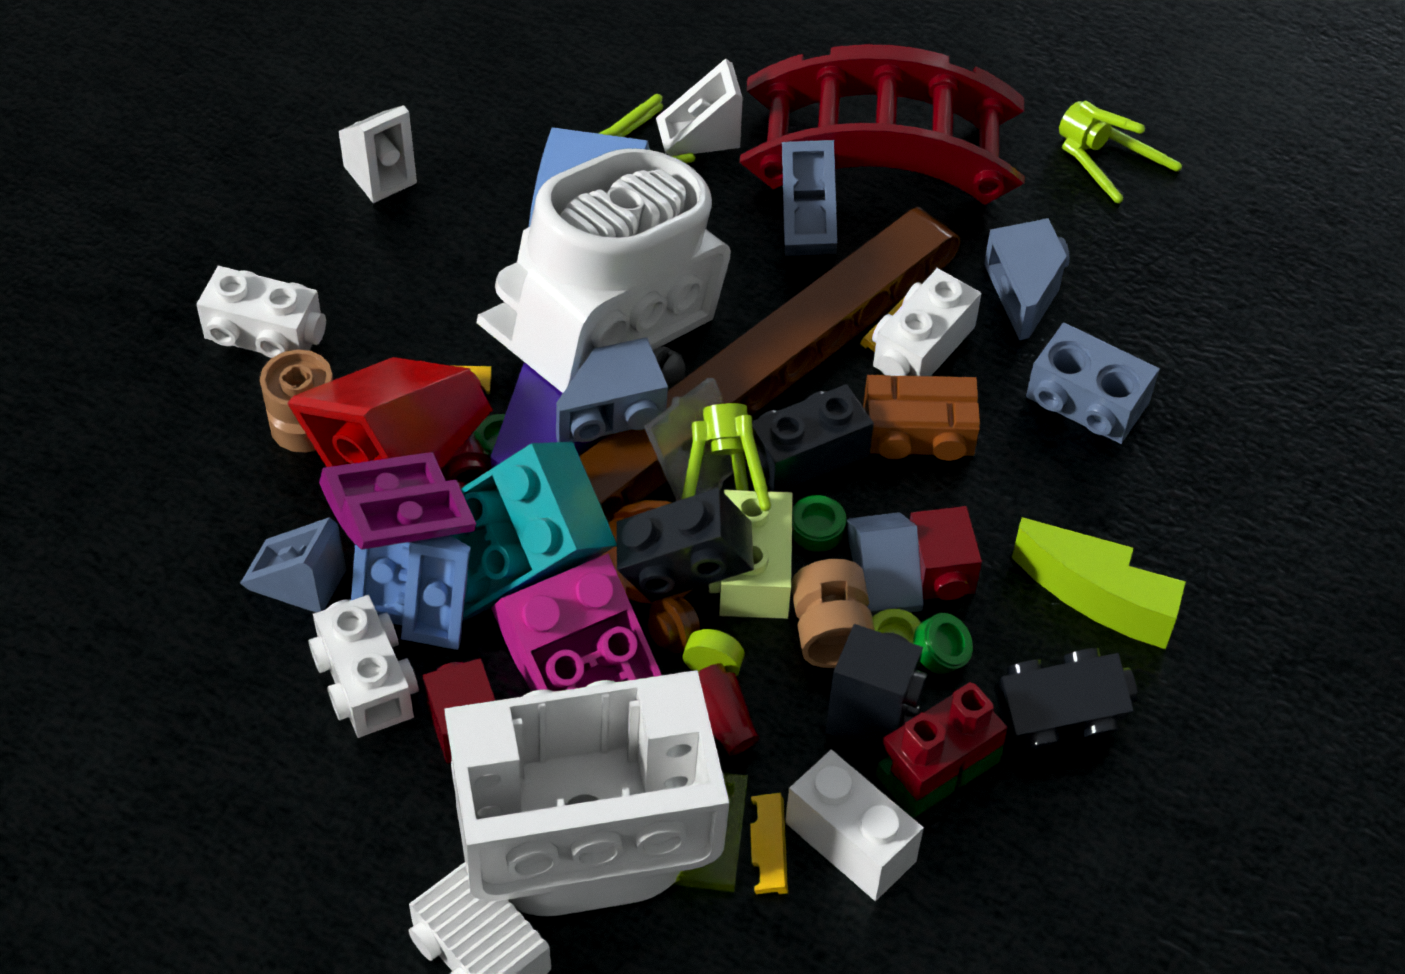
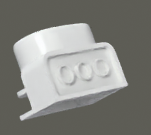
[477,149,731,393]
[444,670,729,916]

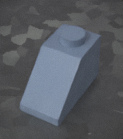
[984,218,1069,340]

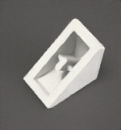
[656,59,743,156]

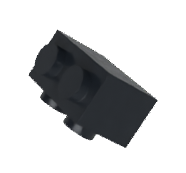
[617,487,754,602]
[825,624,928,755]

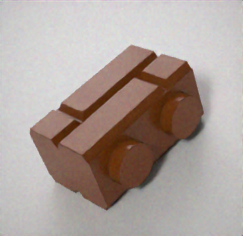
[863,375,980,461]

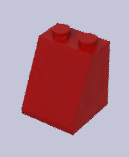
[287,357,493,470]

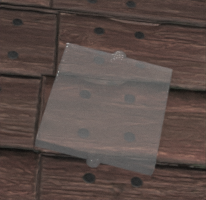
[644,378,746,501]

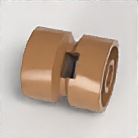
[260,349,333,453]
[791,559,875,668]

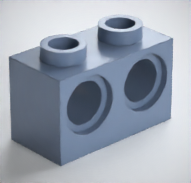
[782,140,837,256]
[1026,322,1160,444]

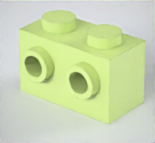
[709,490,792,619]

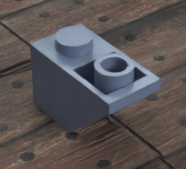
[556,337,668,443]

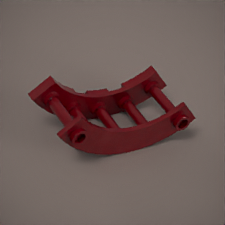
[740,44,1025,205]

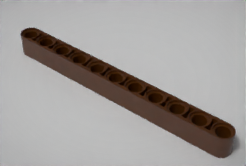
[579,207,960,523]

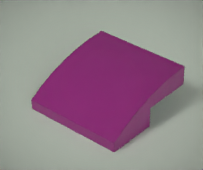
[319,452,476,550]

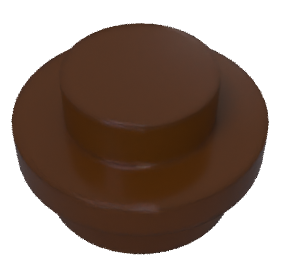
[647,597,700,654]

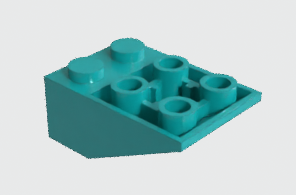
[450,442,617,621]

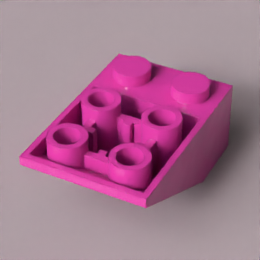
[491,554,662,692]

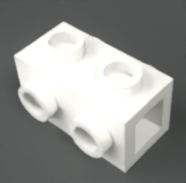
[196,266,326,358]
[872,268,981,376]
[308,594,419,738]

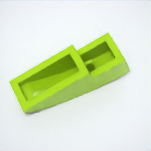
[1012,517,1185,649]

